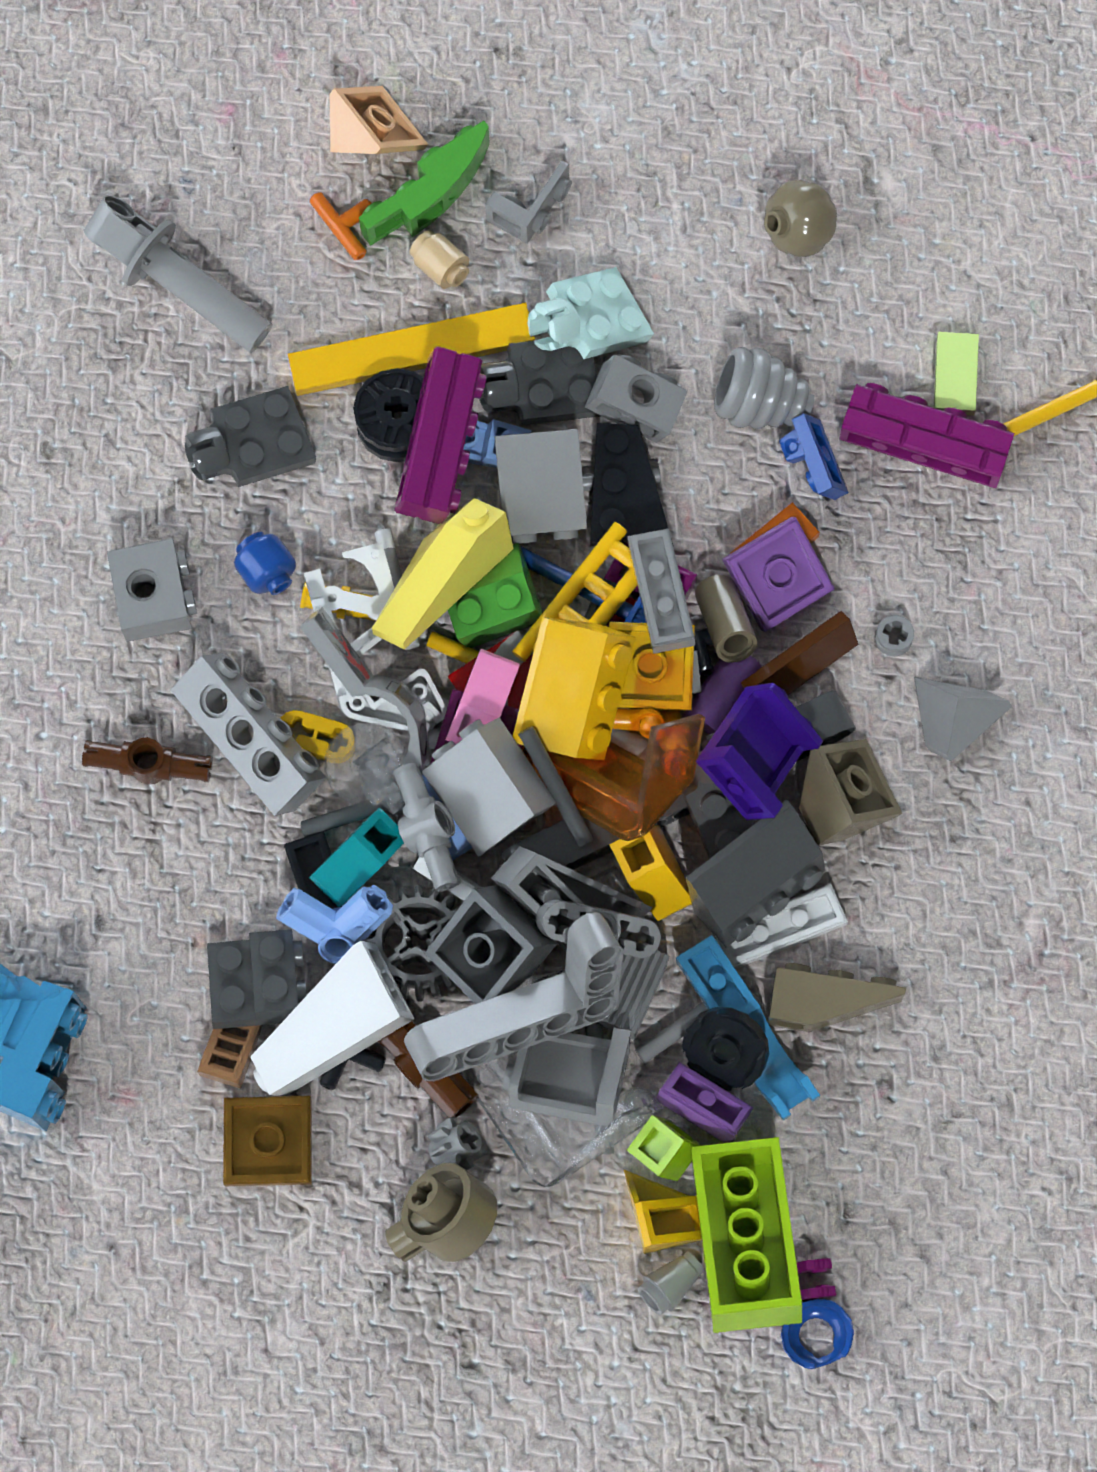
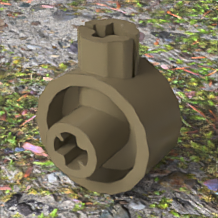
[385,1163,497,1262]

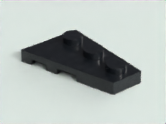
[590,423,674,548]

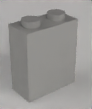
[495,429,587,544]
[422,718,556,857]

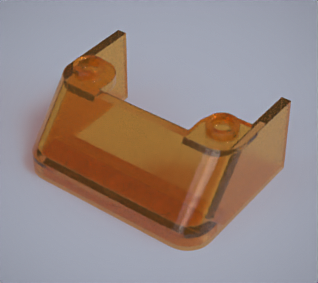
[522,714,705,841]

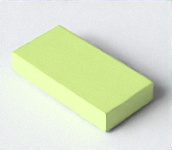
[933,332,979,416]

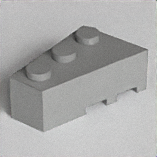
[491,846,653,951]

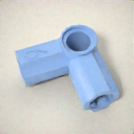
[276,884,393,964]

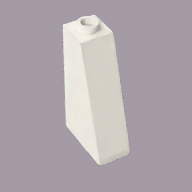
[251,941,414,1096]

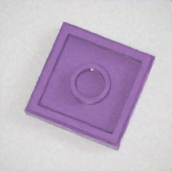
[722,517,835,632]

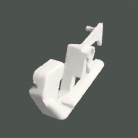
[304,542,447,732]

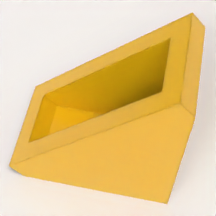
[623,1169,702,1254]

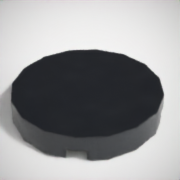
[682,1007,770,1091]

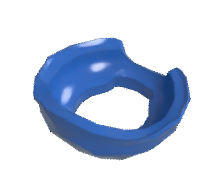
[781,1299,854,1369]

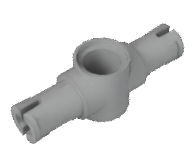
[393,763,461,891]

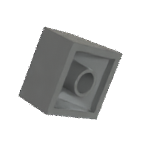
[424,885,557,1004]

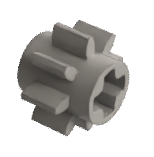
[428,1117,482,1171]

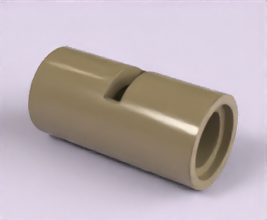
[695,575,757,662]

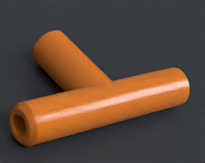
[310,192,372,260]

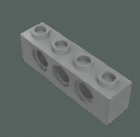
[170,653,327,816]

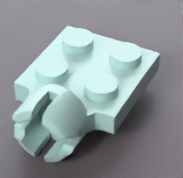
[527,267,654,359]

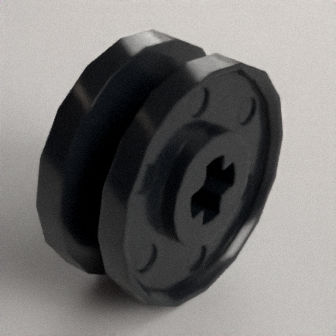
[353,368,424,462]

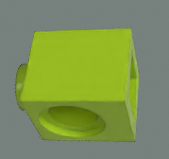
[627,1115,702,1181]

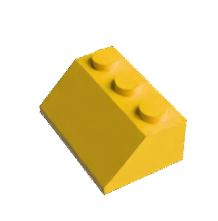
[512,617,636,760]

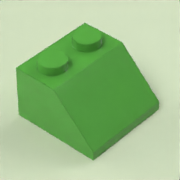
[448,543,543,648]

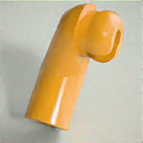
[613,708,665,739]

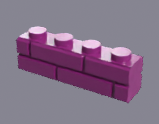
[394,347,486,524]
[839,383,1015,489]

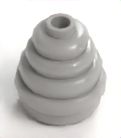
[714,347,815,429]

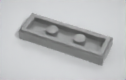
[627,528,695,654]

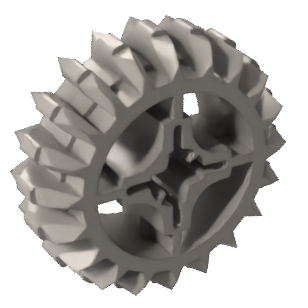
[362,885,459,1002]

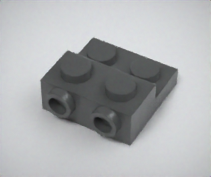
[207,929,306,1029]

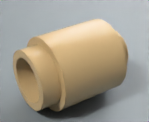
[409,230,469,289]

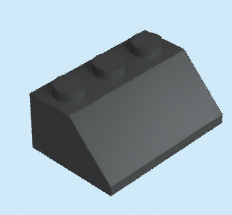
[686,800,825,948]

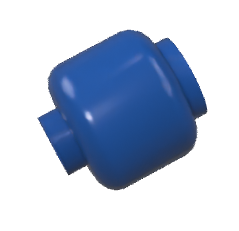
[234,532,296,595]

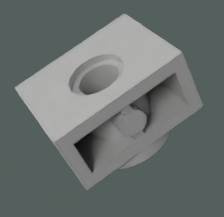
[107,538,197,642]

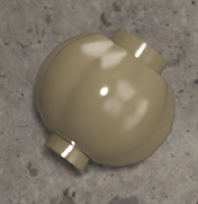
[764,180,837,257]

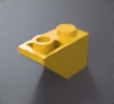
[609,825,692,921]

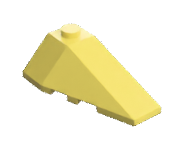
[372,498,514,650]

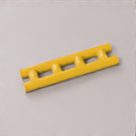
[512,522,637,662]

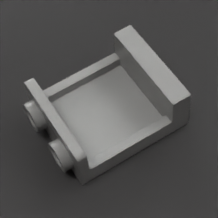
[503,1027,631,1127]

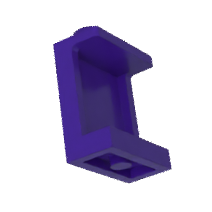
[696,683,823,820]

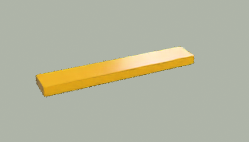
[288,303,535,396]

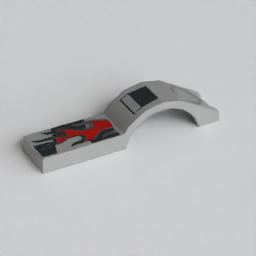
[300,607,431,775]

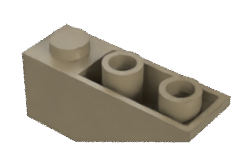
[768,963,906,1032]

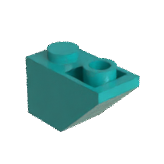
[309,807,404,907]

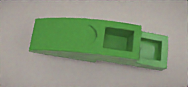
[359,121,490,246]

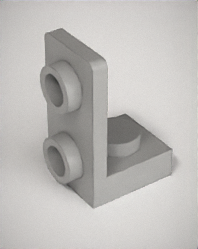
[485,161,572,244]

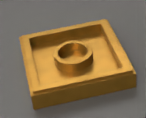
[223,1096,312,1187]

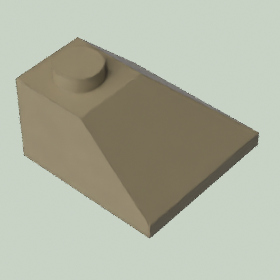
[799,739,902,846]

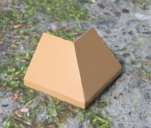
[329,86,429,154]

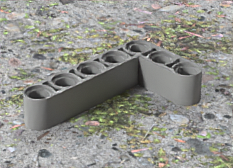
[404,912,623,1081]

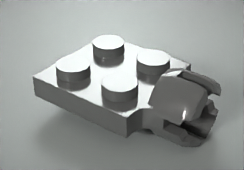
[479,341,601,425]
[185,386,316,487]
[680,733,778,859]

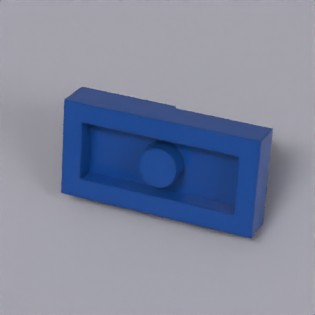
[779,413,849,500]

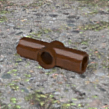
[378,1021,479,1119]

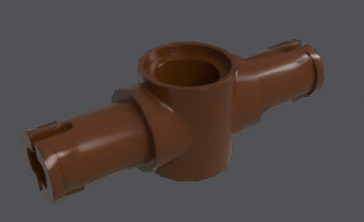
[82,737,213,785]

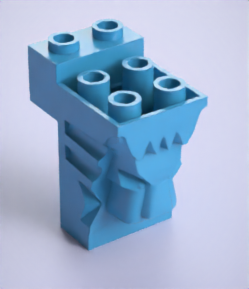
[0,964,88,1132]

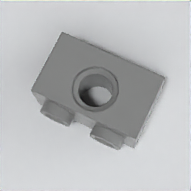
[585,354,688,443]

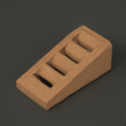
[197,1025,263,1089]

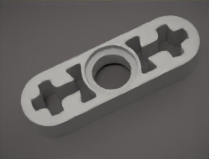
[536,899,661,958]

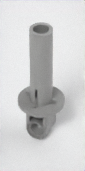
[84,195,272,353]

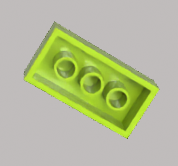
[691,1137,802,1333]

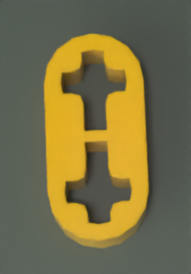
[280,710,356,764]

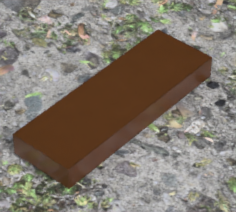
[741,611,859,695]

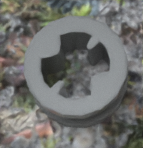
[875,615,914,657]

